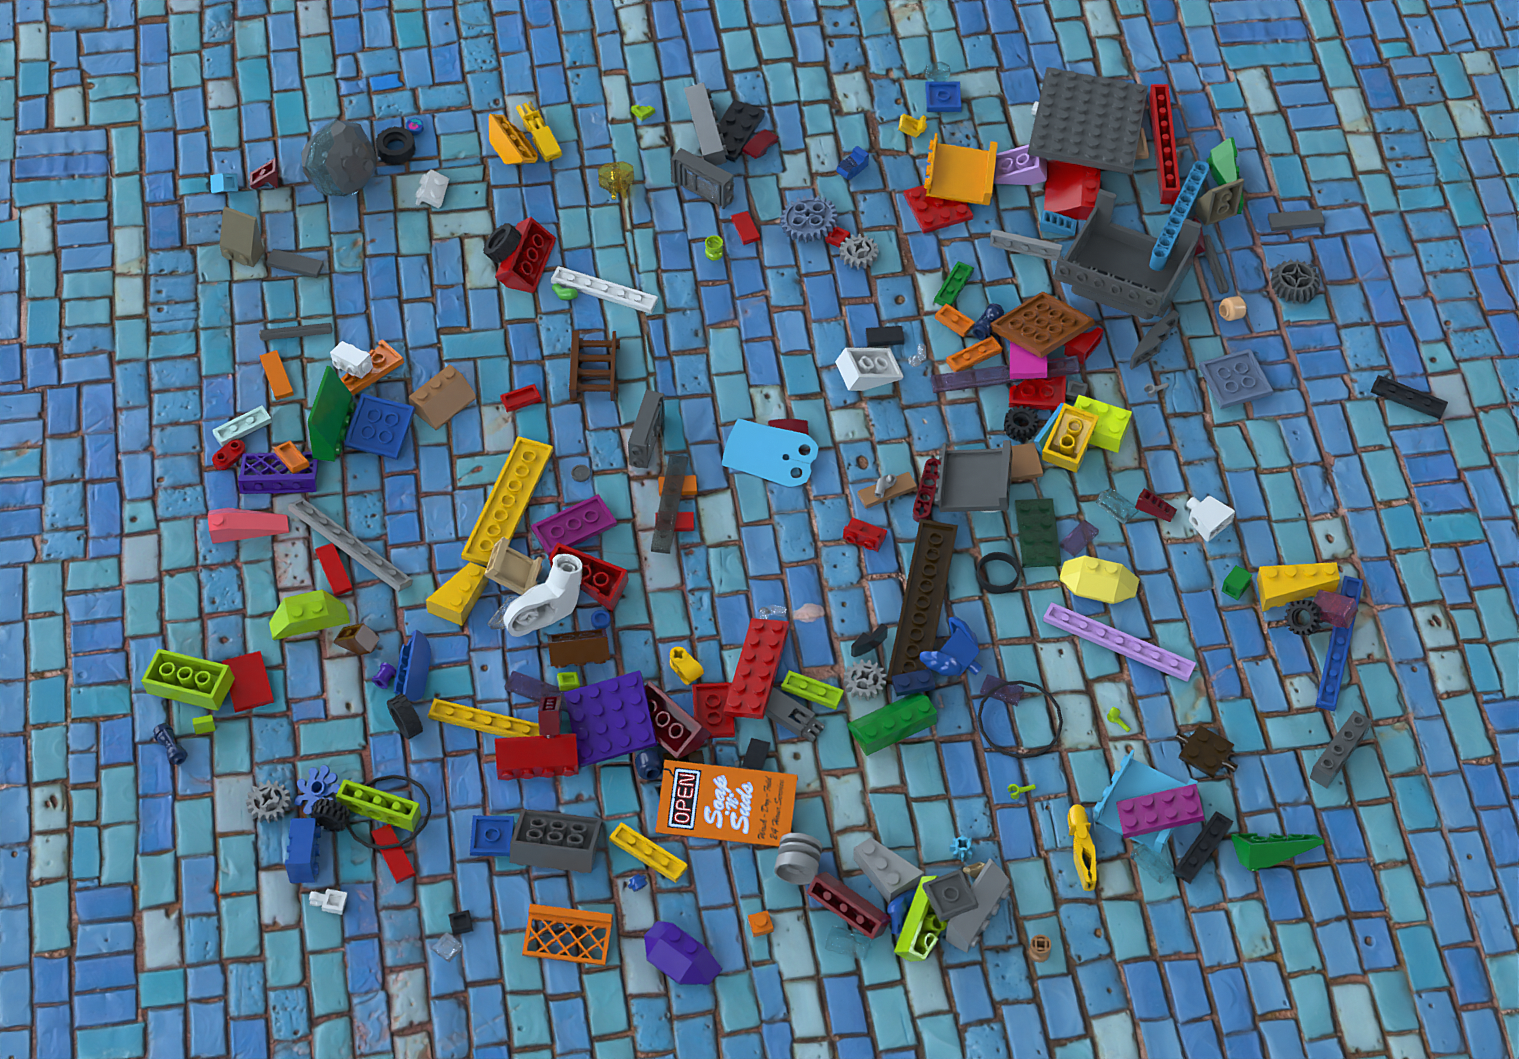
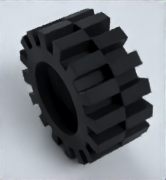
[1004,406,1039,441]
[1284,600,1323,636]
[311,798,351,832]

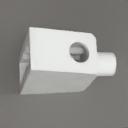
[1187,496,1235,542]

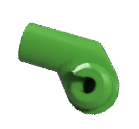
[552,283,578,300]

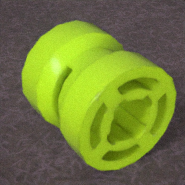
[705,235,723,261]

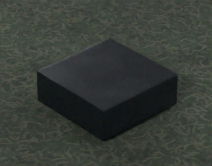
[448,910,473,936]

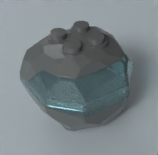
[301,120,377,198]

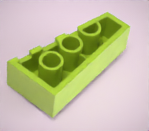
[894,875,949,962]

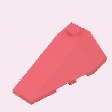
[208,508,289,544]

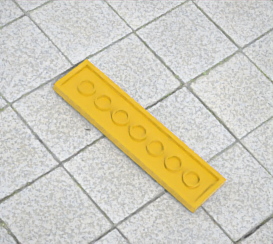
[461,436,553,566]

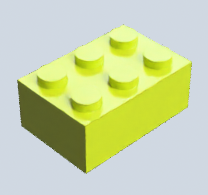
[1074,395,1132,453]

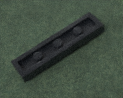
[1371,375,1448,420]
[1173,811,1234,885]

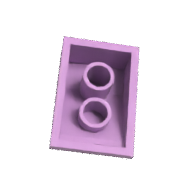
[993,144,1047,185]

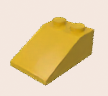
[1042,403,1099,473]

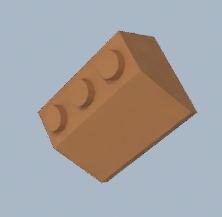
[409,364,477,430]

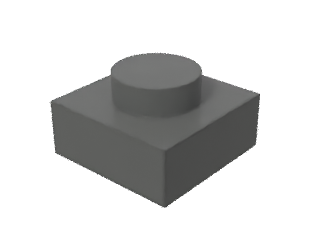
[1065,380,1088,401]

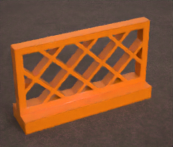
[522,904,614,966]

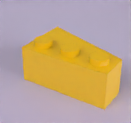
[426,562,489,626]

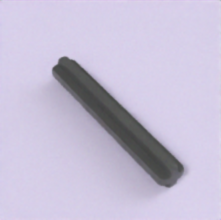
[1203,235,1229,294]
[259,323,332,341]

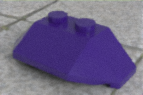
[644,921,722,985]

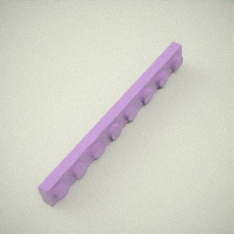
[1043,602,1196,682]

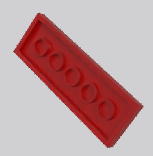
[724,618,790,719]

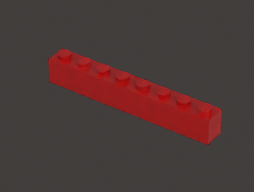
[1149,84,1181,204]

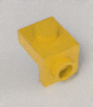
[898,113,927,138]

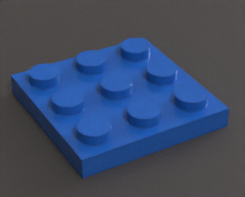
[344,394,416,460]

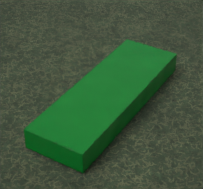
[934,261,974,307]

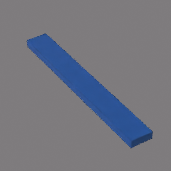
[1315,576,1364,712]

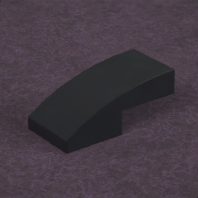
[851,623,888,657]

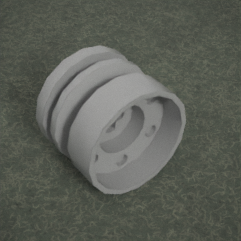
[774,833,822,885]

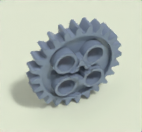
[780,195,838,243]

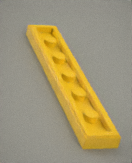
[428,698,541,738]

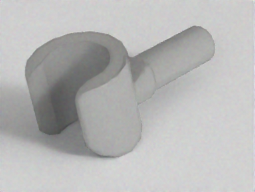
[1144,383,1169,398]

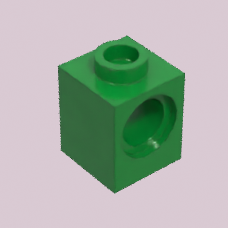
[1221,565,1253,601]

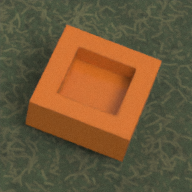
[748,910,774,937]

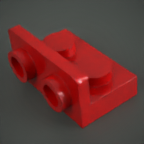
[843,517,887,552]

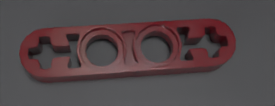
[913,458,941,522]

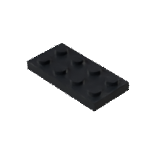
[719,99,765,162]

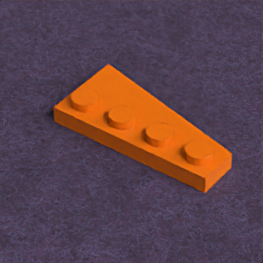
[341,339,405,396]

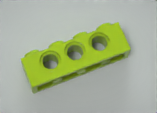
[336,779,421,832]

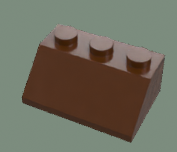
[547,628,610,668]

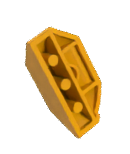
[489,114,539,165]

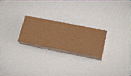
[857,472,917,509]

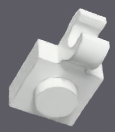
[309,889,348,915]

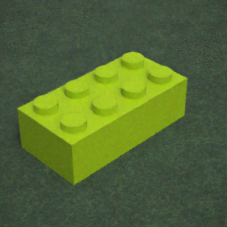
[141,649,235,711]

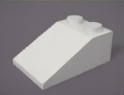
[835,348,904,391]

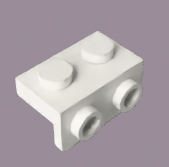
[415,169,449,209]

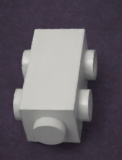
[330,341,373,379]

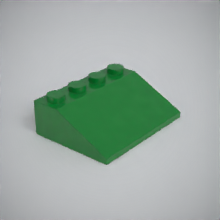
[307,366,356,462]

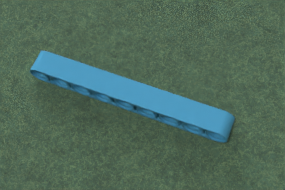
[1149,161,1209,271]

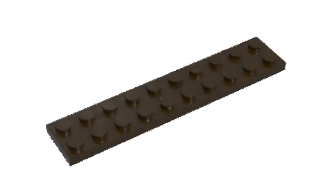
[886,519,958,685]

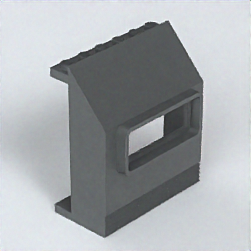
[1052,189,1202,320]

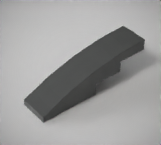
[1129,310,1179,370]

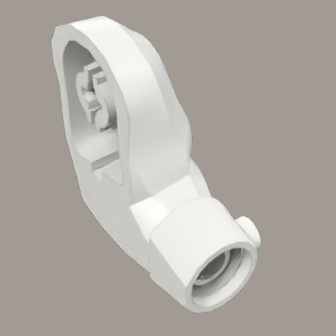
[503,554,582,637]

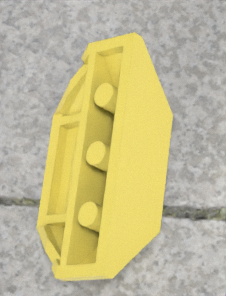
[1059,556,1140,604]

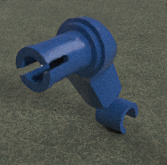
[887,886,918,934]

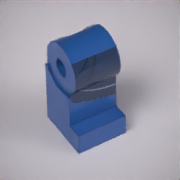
[836,146,869,180]

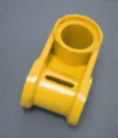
[669,646,704,685]

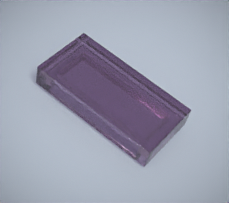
[1060,519,1099,557]
[980,674,1025,706]

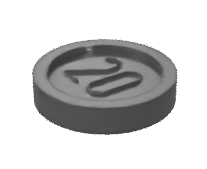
[571,465,590,482]

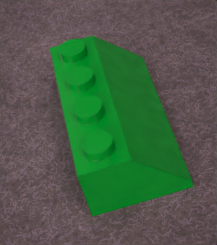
[847,693,937,756]

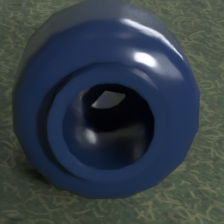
[635,750,663,780]

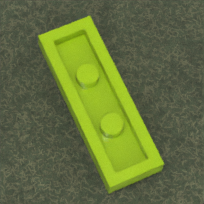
[781,670,844,710]

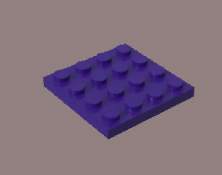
[564,670,657,767]

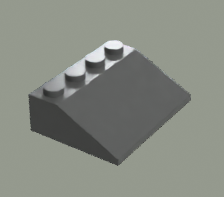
[510,809,602,873]

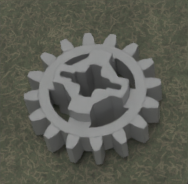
[839,234,878,270]
[843,659,886,701]
[246,780,291,823]

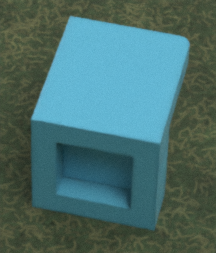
[210,173,238,193]

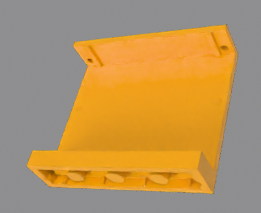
[924,133,998,206]

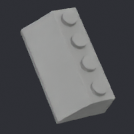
[946,858,1011,953]

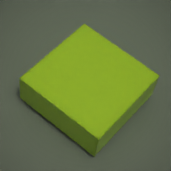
[557,672,580,691]
[192,715,216,735]

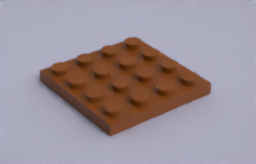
[990,291,1094,358]

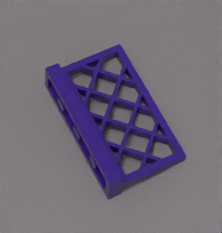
[238,452,318,494]

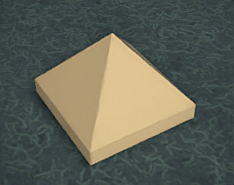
[963,861,986,879]

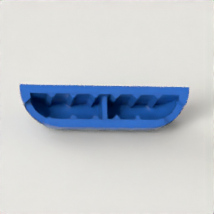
[394,630,431,702]

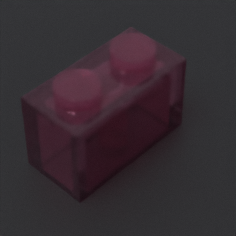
[1312,589,1358,628]

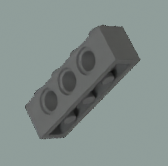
[1310,710,1372,789]

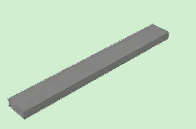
[288,498,413,592]

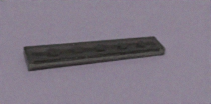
[651,455,688,554]

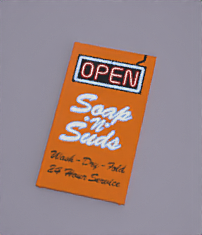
[655,760,798,847]

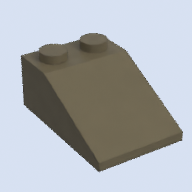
[1195,178,1244,226]
[219,206,264,268]

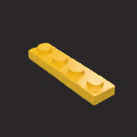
[609,822,688,883]

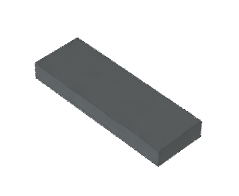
[1267,209,1325,231]
[266,249,324,278]

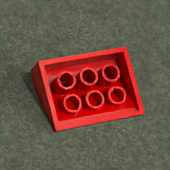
[1044,160,1101,220]

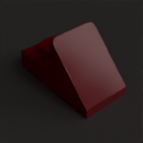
[249,158,278,190]

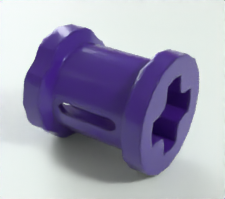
[372,662,397,689]

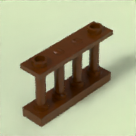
[569,331,620,401]

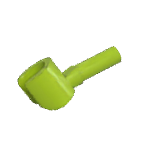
[1107,707,1131,732]
[1008,784,1036,799]

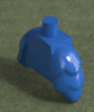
[920,616,983,676]

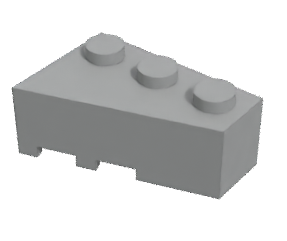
[853,837,924,904]

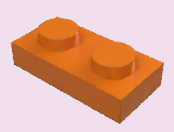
[935,303,975,337]

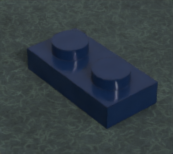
[892,669,935,697]

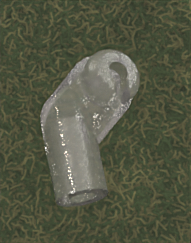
[908,344,926,367]
[758,605,787,619]

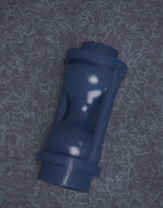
[973,303,1004,340]
[153,723,188,765]

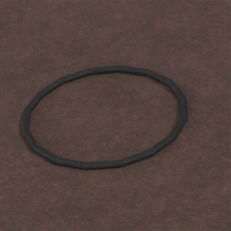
[977,680,1063,759]
[346,775,431,850]

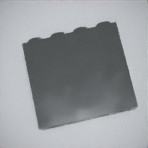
[935,440,1013,512]

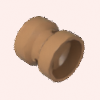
[1029,934,1051,963]

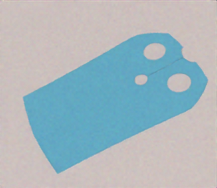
[721,418,819,487]

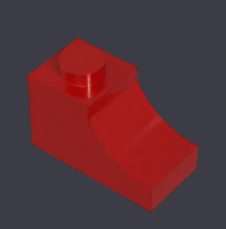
[1064,326,1104,365]

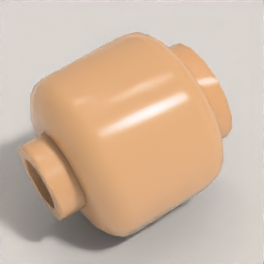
[1219,296,1247,321]

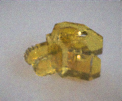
[598,161,634,200]

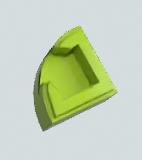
[631,105,655,121]

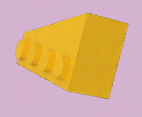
[1256,562,1340,612]

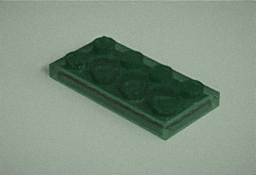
[1014,498,1061,568]

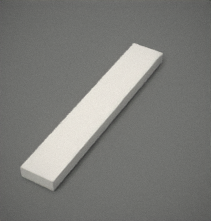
[551,266,658,314]

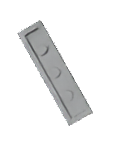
[990,229,1062,261]

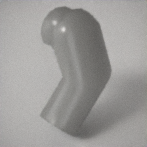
[874,474,897,498]

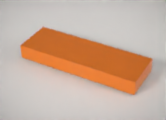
[946,336,1003,374]
[259,350,294,401]

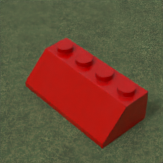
[495,217,556,293]
[495,733,579,781]

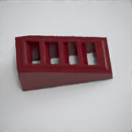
[1135,488,1177,522]

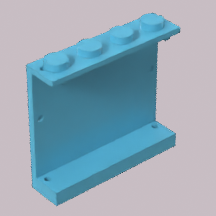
[1093,750,1198,854]

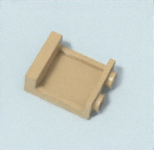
[484,537,543,595]

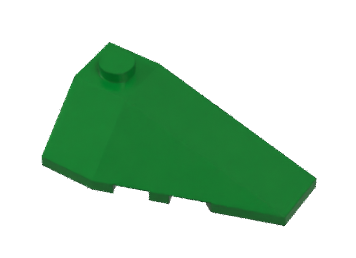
[1231,833,1324,871]

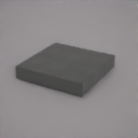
[922,869,979,922]

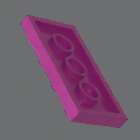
[531,494,617,557]
[1116,784,1205,839]

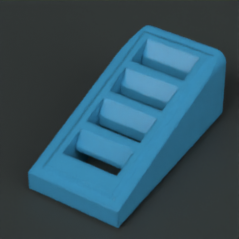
[1039,210,1077,236]

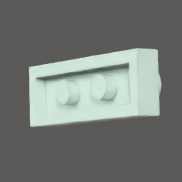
[212,406,272,447]

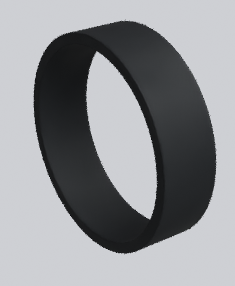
[977,552,1020,594]

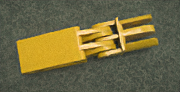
[516,101,562,162]
[1067,804,1097,891]

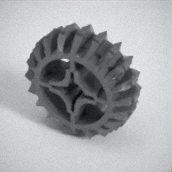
[1271,259,1320,304]

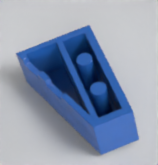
[285,818,321,883]

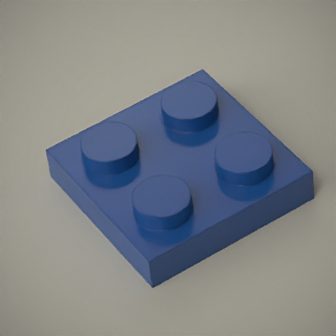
[925,81,962,112]
[470,815,514,856]

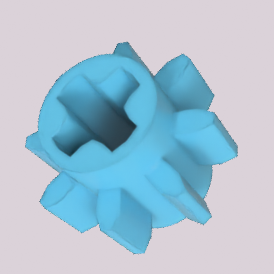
[949,835,975,862]

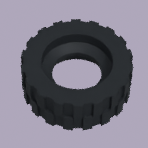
[376,126,416,165]
[483,223,521,263]
[387,693,423,740]

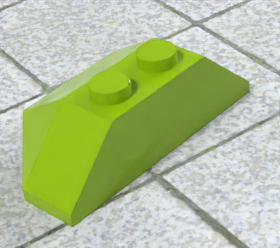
[269,589,350,640]

